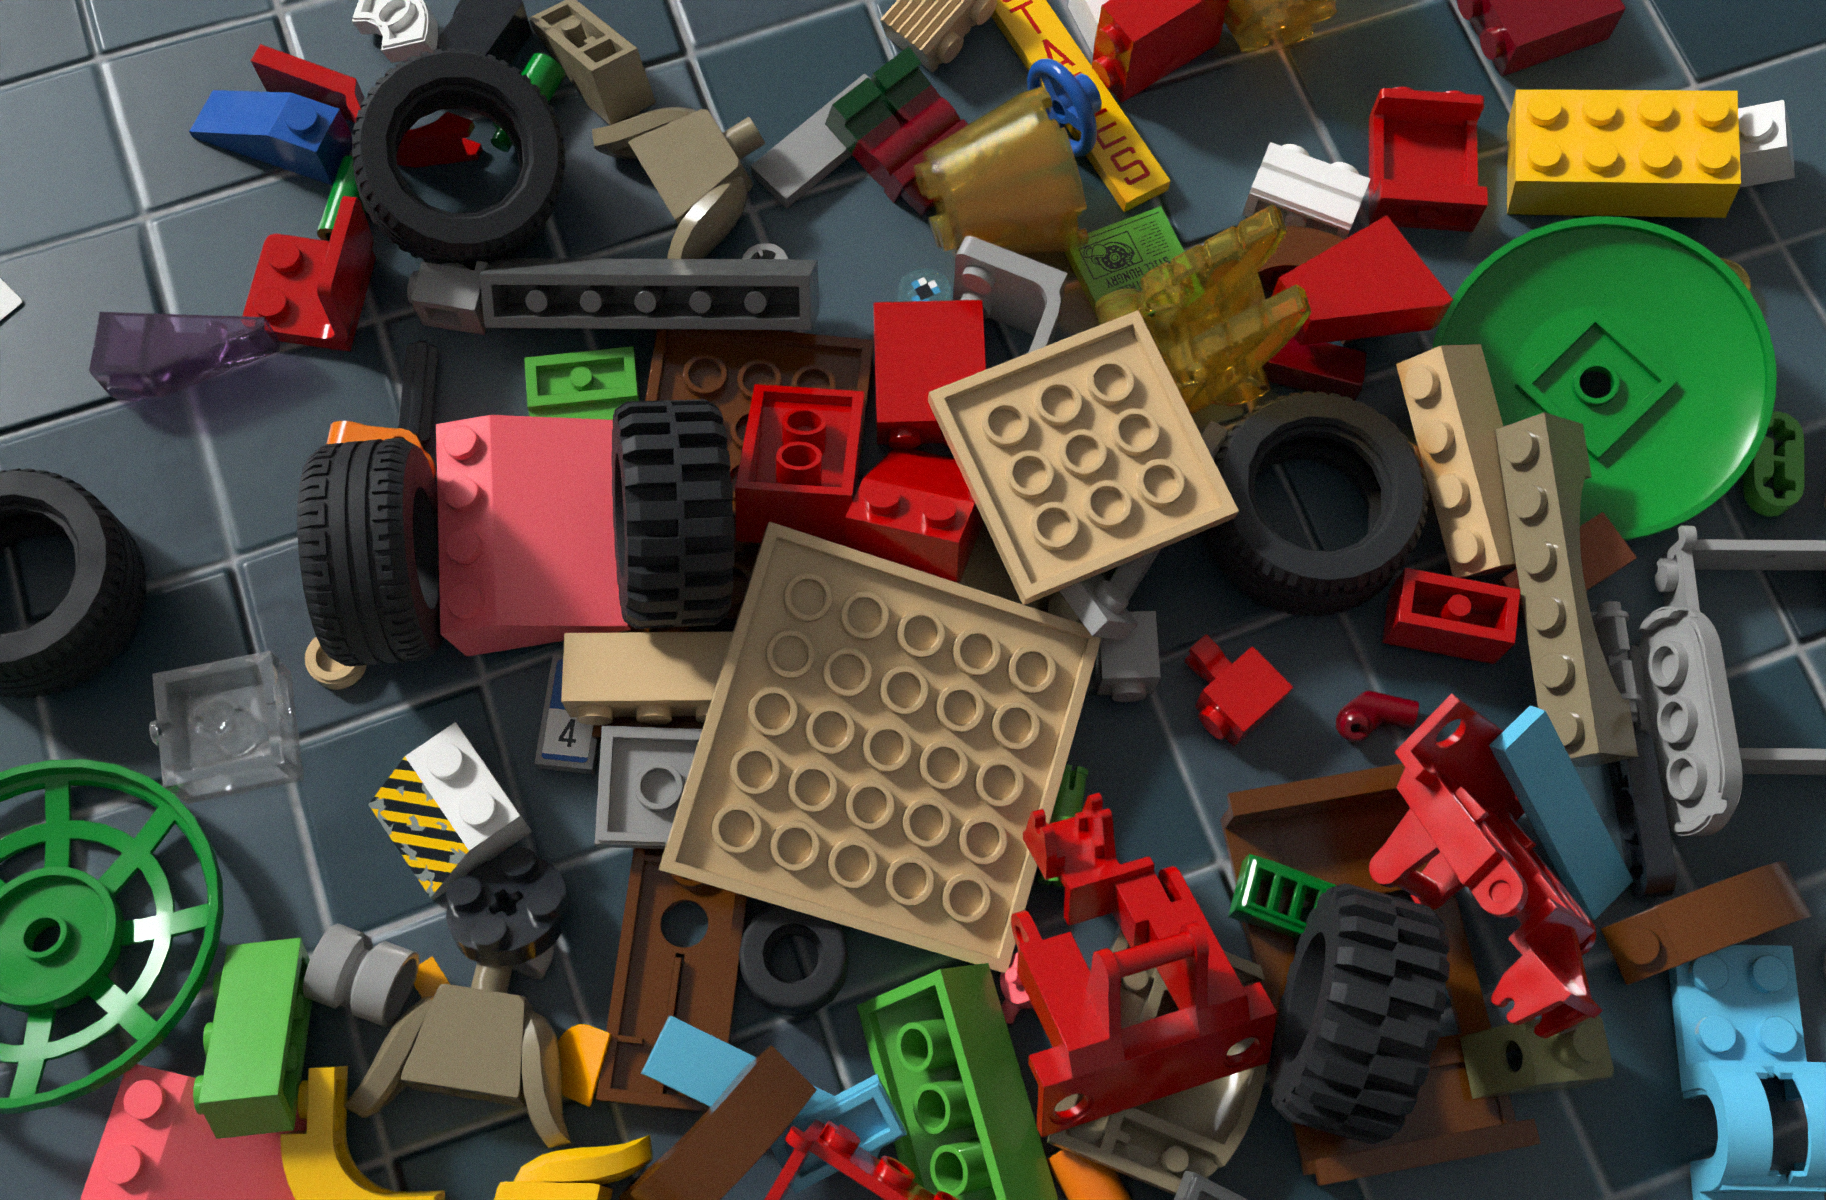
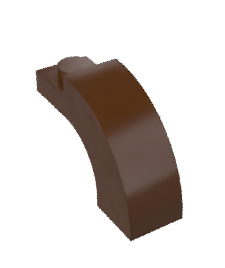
[1601,861,1812,985]

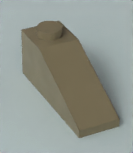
[528,0,656,125]

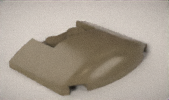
[1047,925,1268,1195]

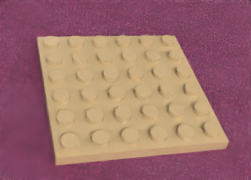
[658,522,1101,973]

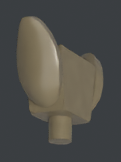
[592,107,766,259]
[343,957,572,1148]

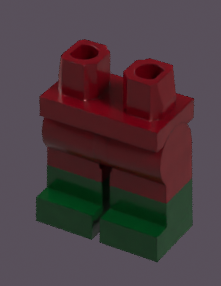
[825,46,982,215]

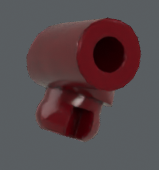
[1335,691,1419,742]

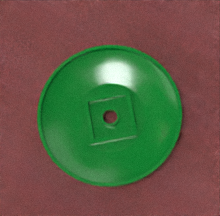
[1432,216,1777,541]

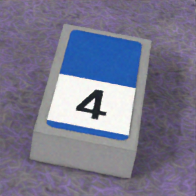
[534,653,600,775]

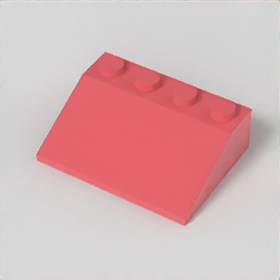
[436,415,631,656]
[80,1064,307,1200]

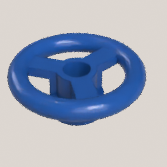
[1027,58,1102,157]

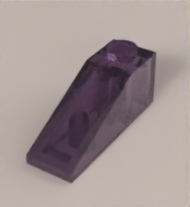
[89,312,280,401]

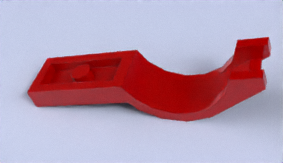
[250,44,483,168]

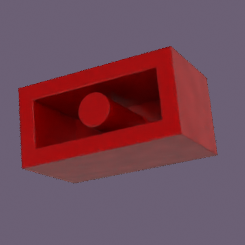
[1382,568,1521,664]

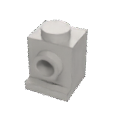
[407,261,489,335]

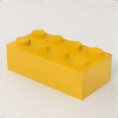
[1507,89,1741,218]

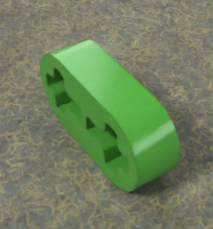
[1743,411,1804,517]

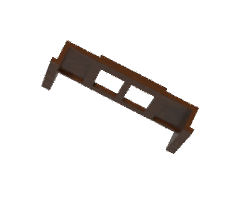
[1220,763,1541,1186]

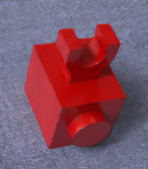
[1184,634,1293,747]

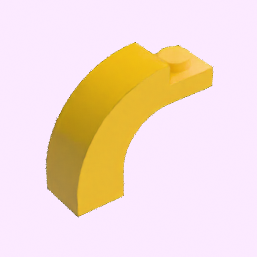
[281,1066,445,1200]

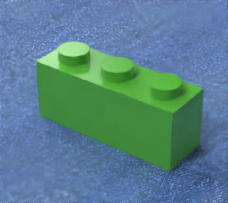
[193,938,312,1139]

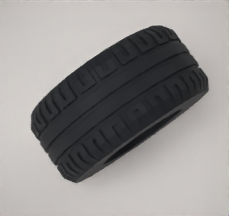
[297,438,444,667]

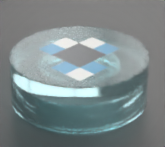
[898,268,951,302]

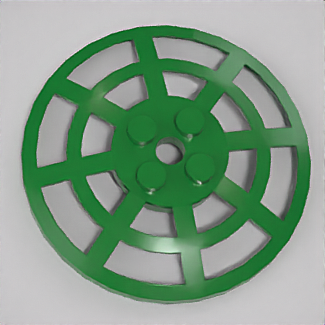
[0,759,224,1114]

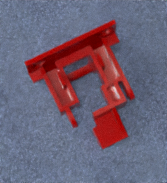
[1369,693,1603,1039]
[1011,793,1277,1137]

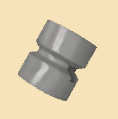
[303,923,419,1028]

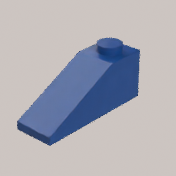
[189,90,352,186]

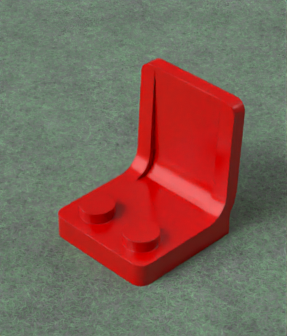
[242,196,376,352]

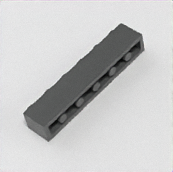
[479,258,819,330]

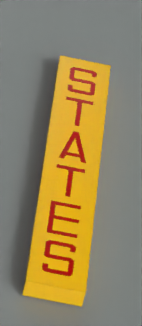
[991,0,1171,212]

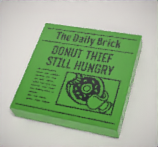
[1063,206,1206,325]

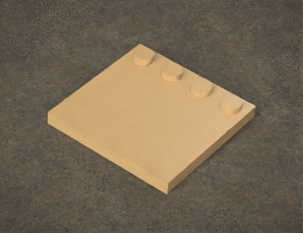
[928,310,1239,605]

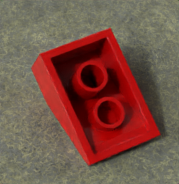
[735,384,864,546]
[845,448,984,584]

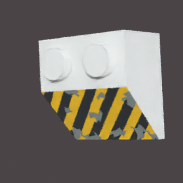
[368,722,532,900]

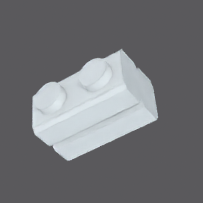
[1242,142,1370,240]

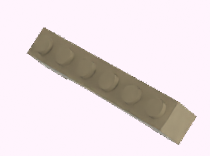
[1495,412,1638,768]

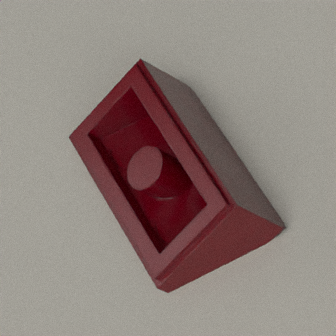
[1249,326,1367,401]

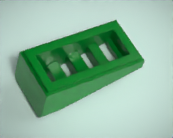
[1228,854,1337,939]

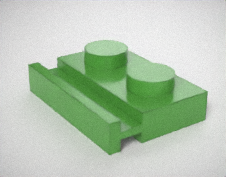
[524,346,640,420]

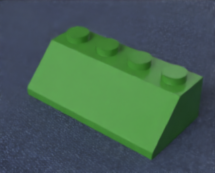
[856,963,1058,1200]

